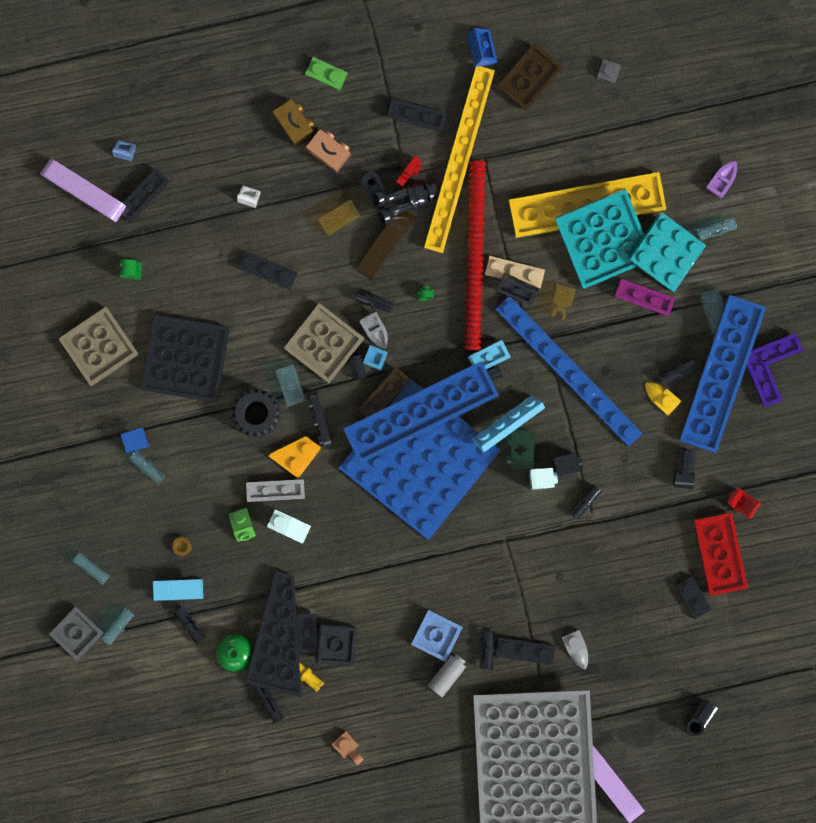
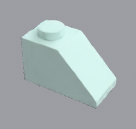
[529,468,558,490]
[267,509,311,543]

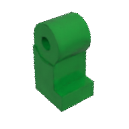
[119,259,142,280]

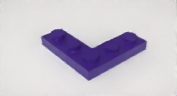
[746,333,803,408]

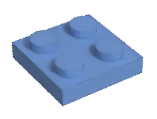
[411,610,463,662]

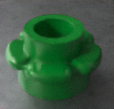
[416,286,435,301]

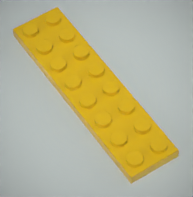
[509,172,666,238]

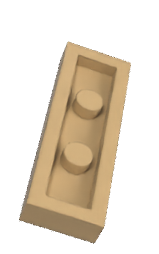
[485,256,545,289]

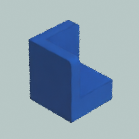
[121,428,150,453]

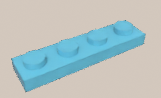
[472,395,545,452]

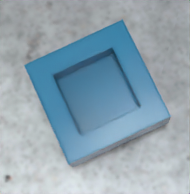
[363,345,388,370]

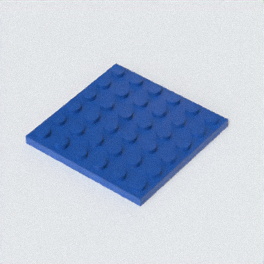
[339,379,500,540]

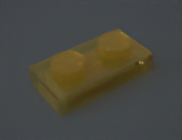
[318,200,361,236]

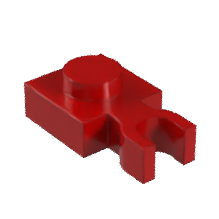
[396,155,422,188]

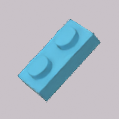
[468,340,510,369]

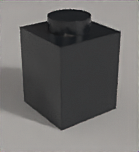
[553,452,583,477]

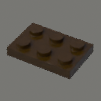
[497,43,563,111]

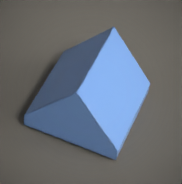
[113,140,136,162]

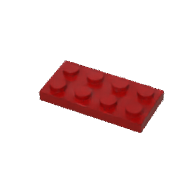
[694,513,748,596]

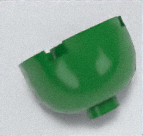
[215,634,254,672]

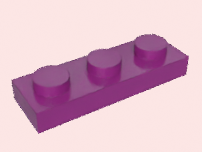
[614,279,675,317]

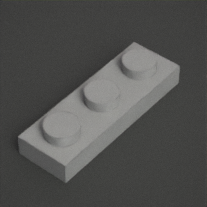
[246,479,305,502]

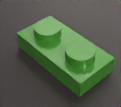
[305,57,348,91]

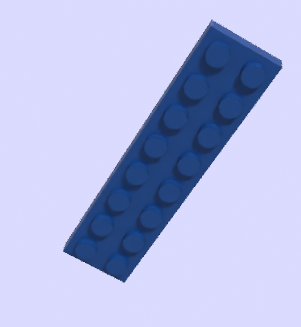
[680,295,766,453]
[344,361,499,464]

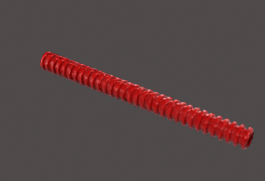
[464,160,486,351]

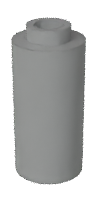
[427,654,466,698]

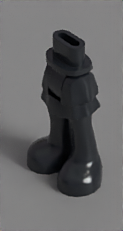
[372,183,439,226]

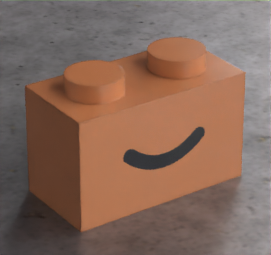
[306,129,351,173]

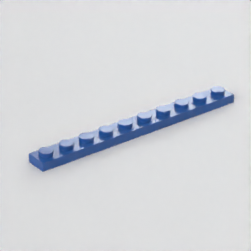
[495,297,643,447]

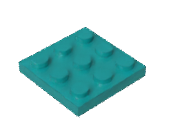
[628,212,706,292]

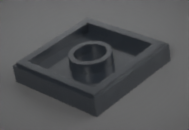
[315,624,357,666]

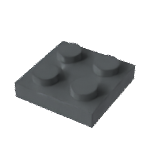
[49,606,104,661]

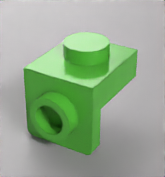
[229,508,256,542]

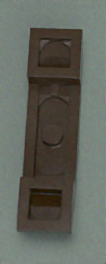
[357,211,416,280]

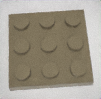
[284,303,365,384]
[59,307,139,387]

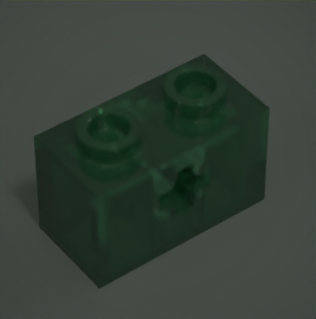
[506,430,535,470]

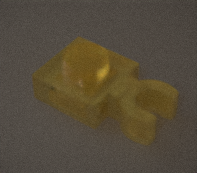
[552,284,576,321]

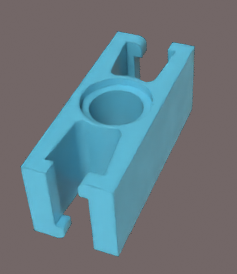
[153,579,204,601]

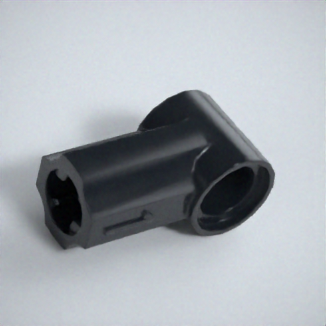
[673,450,696,489]
[685,699,718,736]

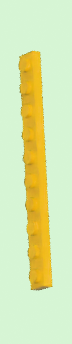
[424,66,495,254]

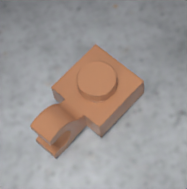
[332,731,364,765]

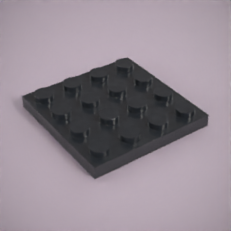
[141,315,230,403]

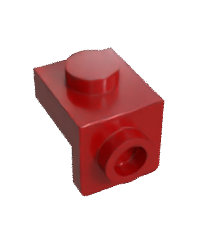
[728,488,761,519]

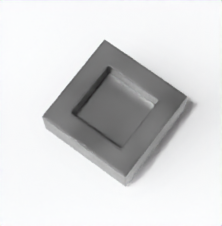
[597,59,621,84]

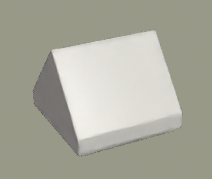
[237,186,261,208]

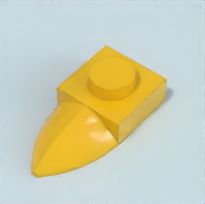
[645,382,681,416]

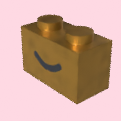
[273,99,314,146]

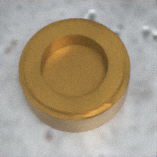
[172,537,192,556]

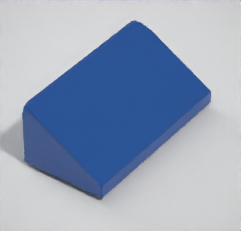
[467,28,497,67]

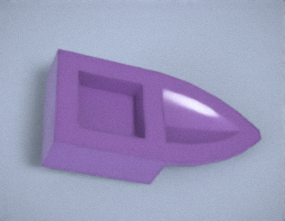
[706,161,737,199]

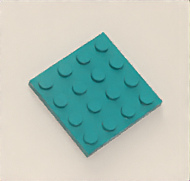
[554,188,644,289]

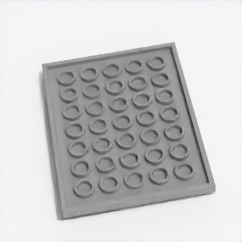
[474,690,597,823]

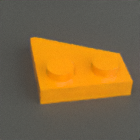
[269,436,321,478]

